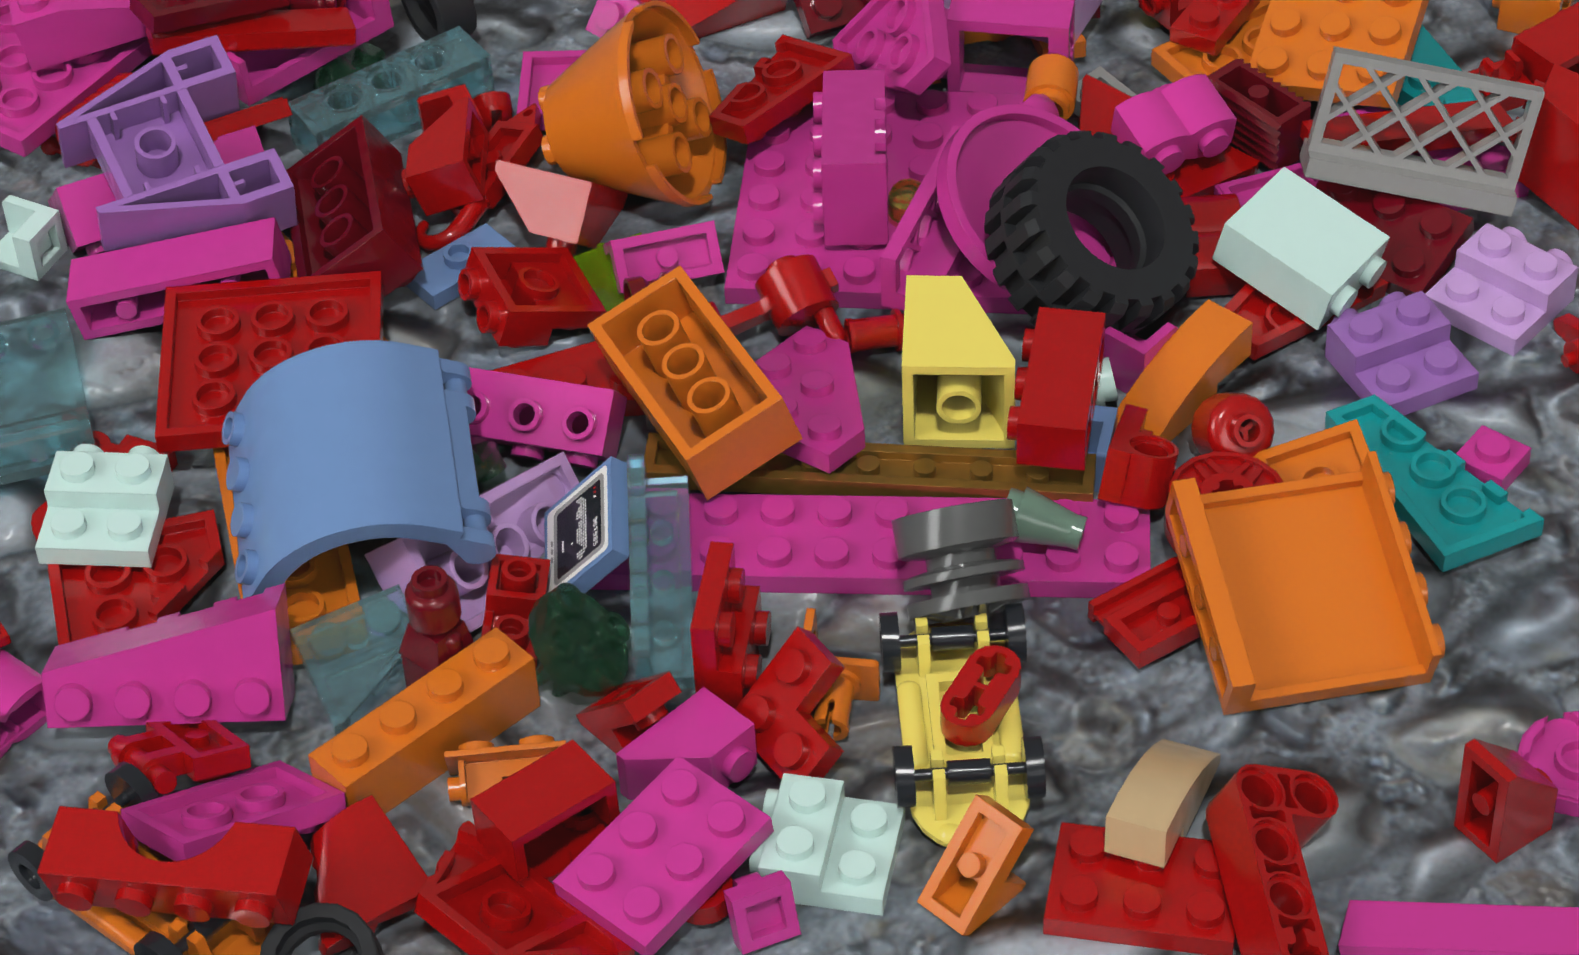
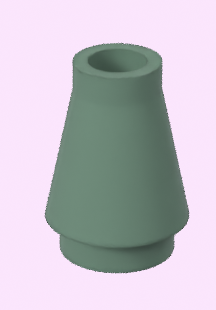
[1007,486,1088,550]

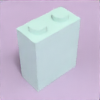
[1212,167,1390,330]

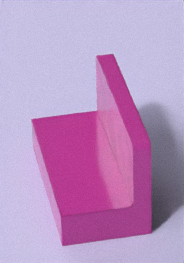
[603,220,725,294]

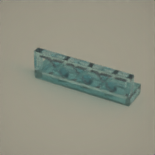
[627,454,695,689]

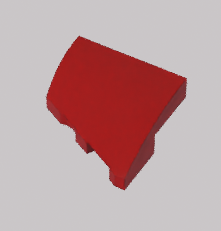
[310,795,428,955]

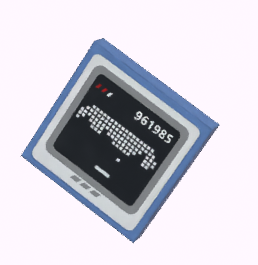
[544,456,630,613]

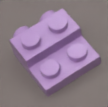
[1425,223,1578,357]

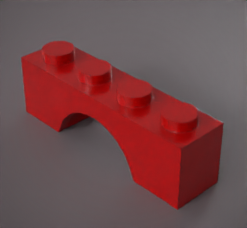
[37,806,313,928]

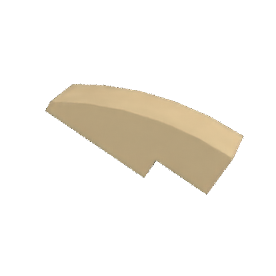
[1104,739,1221,868]

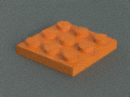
[1249,0,1429,108]

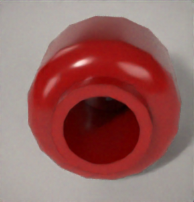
[1191,392,1275,457]

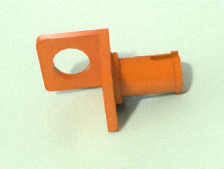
[803,608,881,741]

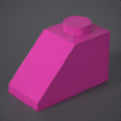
[616,687,758,800]

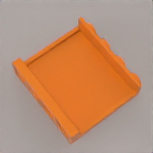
[1165,451,1445,715]

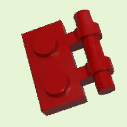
[108,720,251,794]

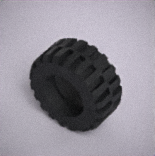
[984,130,1199,337]

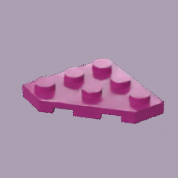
[832,0,951,96]
[755,325,865,474]

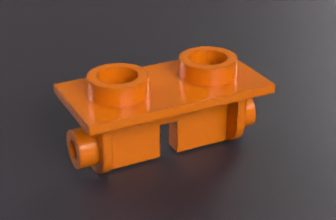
[444,735,566,807]

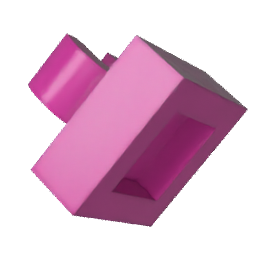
[723,870,801,955]

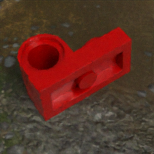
[1097,404,1179,510]

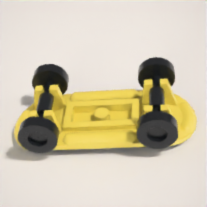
[879,603,1046,847]

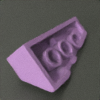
[364,451,579,633]

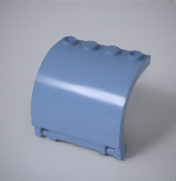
[222,340,496,598]

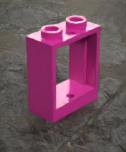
[941,0,1075,94]

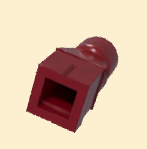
[399,565,474,687]

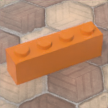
[308,627,541,814]

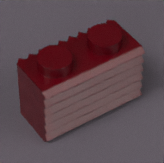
[1207,59,1311,170]

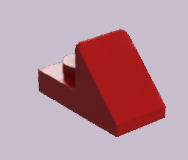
[576,671,682,754]

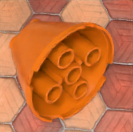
[538,0,727,207]

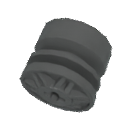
[891,499,1030,624]

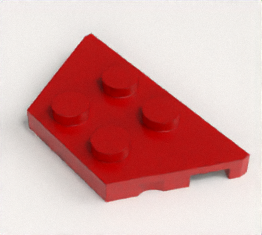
[1078,74,1260,197]
[414,821,635,955]

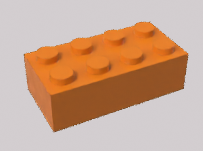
[587,265,803,500]

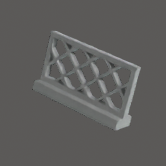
[1299,46,1545,217]

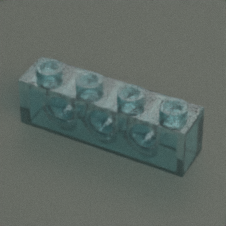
[288,26,495,156]

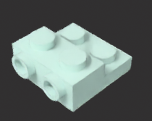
[35,444,175,568]
[749,773,905,916]

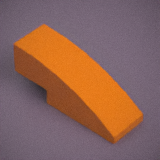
[1117,299,1253,441]

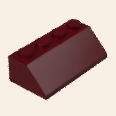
[286,115,423,297]

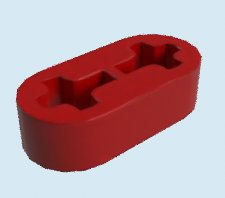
[940,645,1021,747]

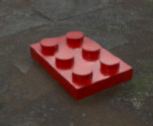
[1043,822,1236,955]

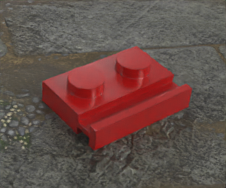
[1088,556,1201,669]

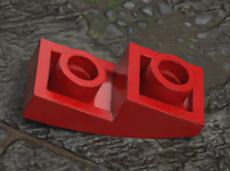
[481,554,550,670]

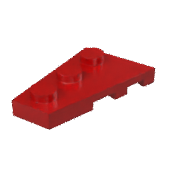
[709,35,855,145]

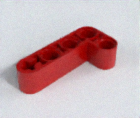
[1206,764,1339,955]

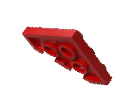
[47,509,225,645]

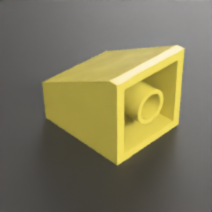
[901,275,1015,449]

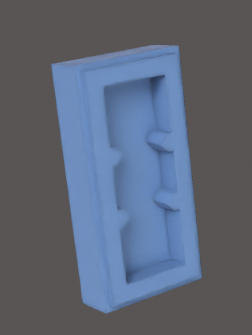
[406,223,516,310]

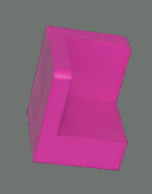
[1104,322,1178,394]

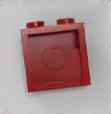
[458,247,607,348]
[690,541,771,709]

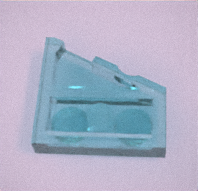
[290,584,409,735]

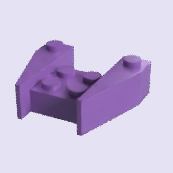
[56,35,298,251]

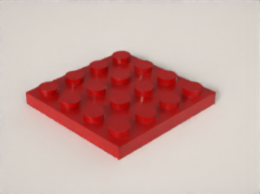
[155,271,384,453]

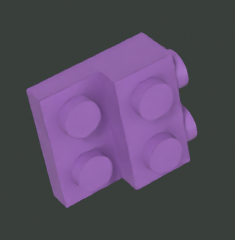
[1325,291,1479,416]

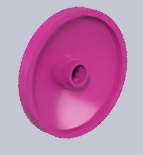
[936,104,1116,292]

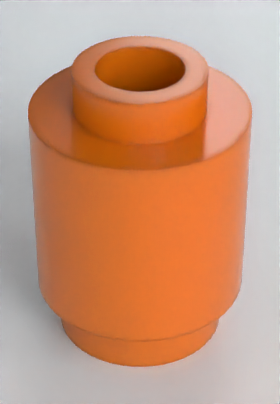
[1023,54,1079,120]

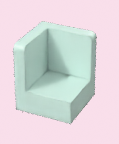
[0,195,68,281]

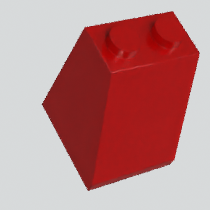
[1504,63,1579,230]

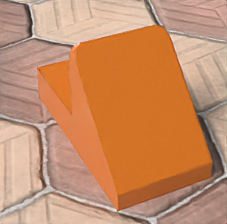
[917,795,1034,936]

